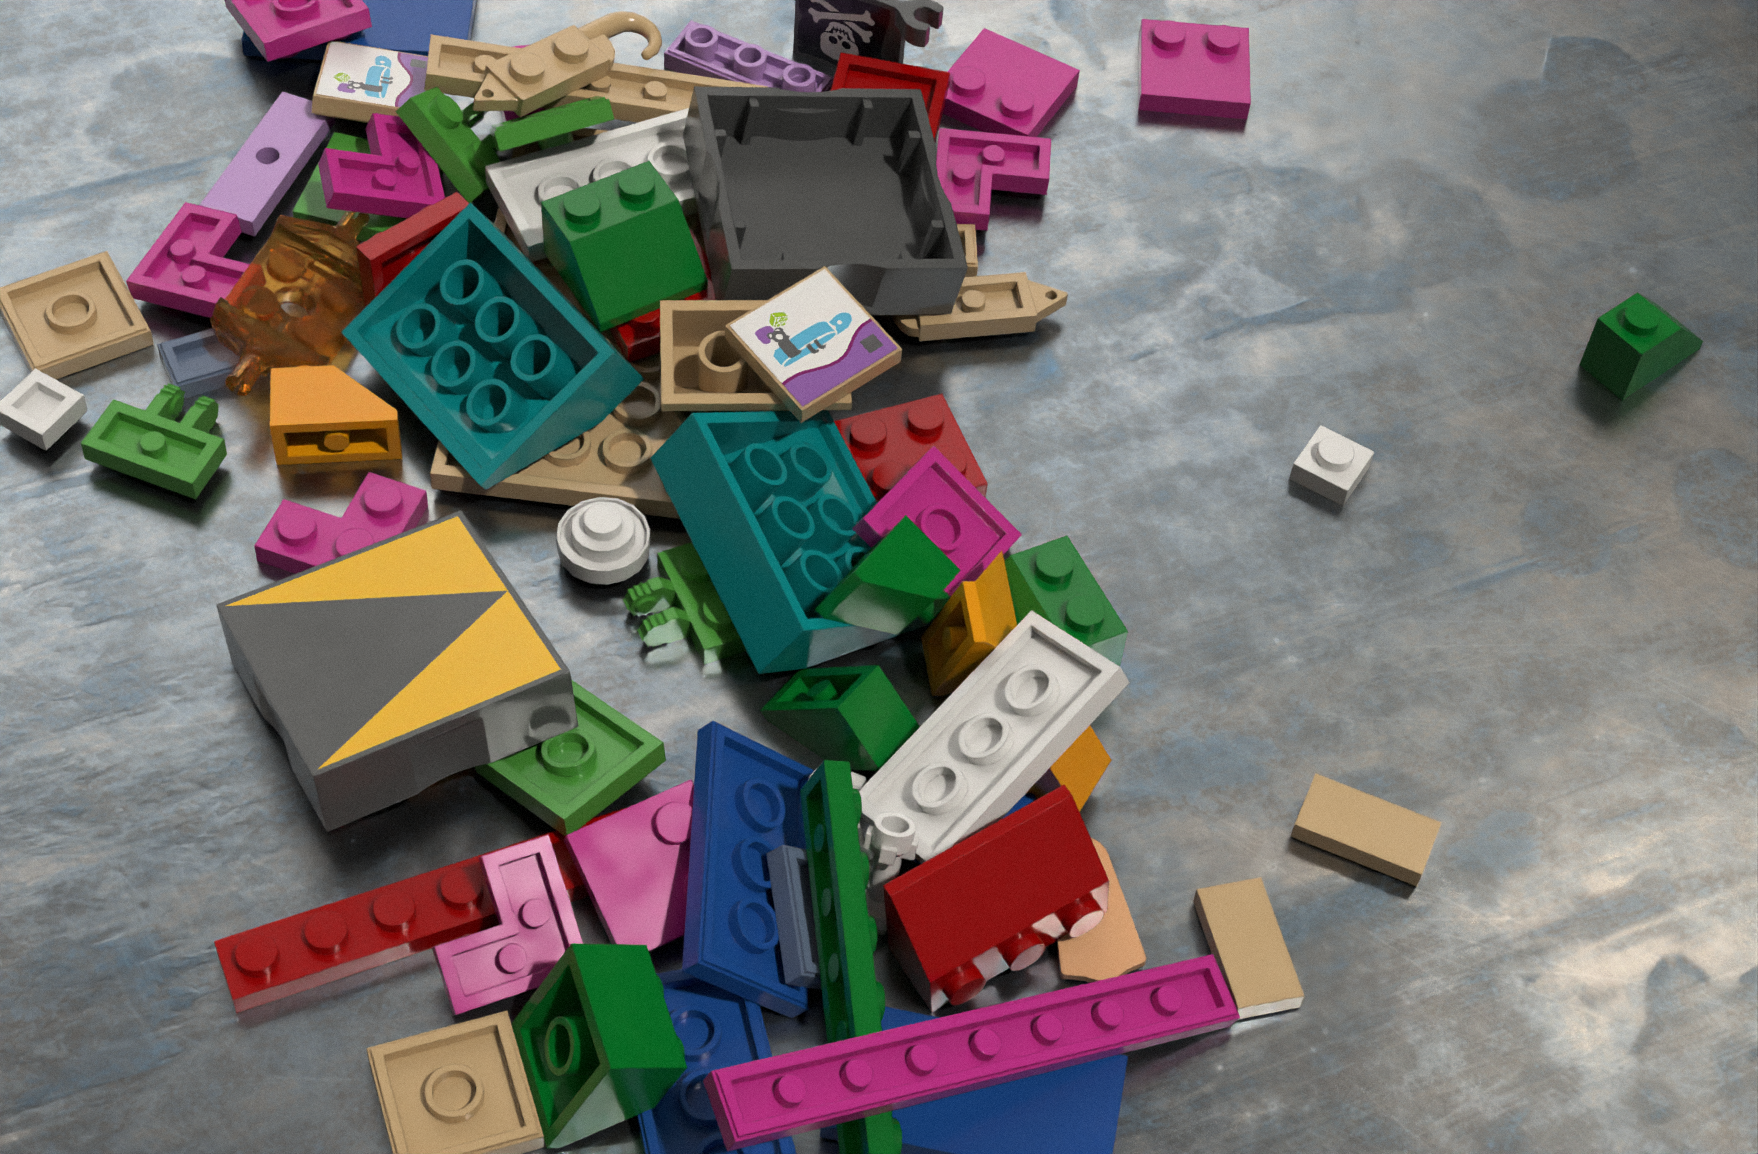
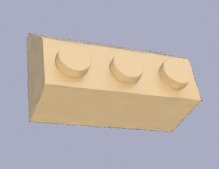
[660,300,852,411]

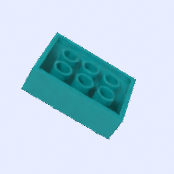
[341,202,644,490]
[650,410,937,674]

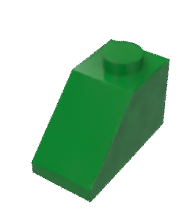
[1579,292,1703,401]
[815,515,960,635]
[760,665,920,772]

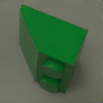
[541,161,708,332]
[1004,535,1128,667]
[511,943,687,1149]

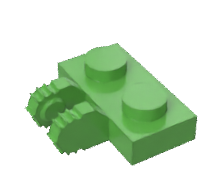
[395,87,500,203]
[81,383,227,499]
[623,542,746,665]

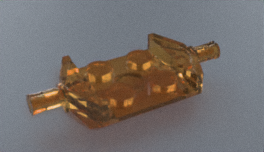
[210,211,370,396]

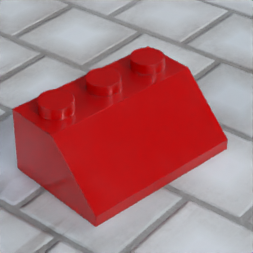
[883,784,1109,1012]

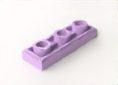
[664,20,834,92]
[200,91,336,236]

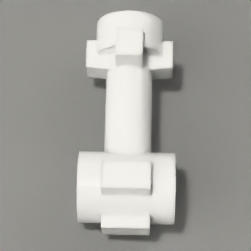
[863,812,920,936]

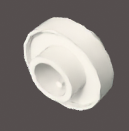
[556,497,650,585]

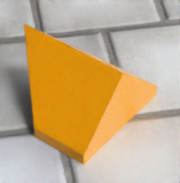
[921,551,1017,696]

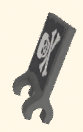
[793,0,944,69]

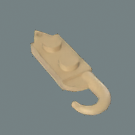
[473,11,662,117]
[891,272,1068,341]

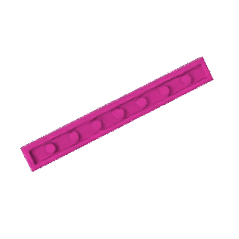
[703,954,1240,1152]

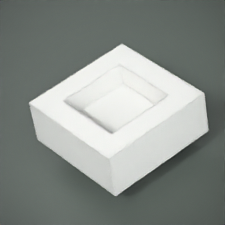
[0,368,88,451]
[1289,425,1374,506]

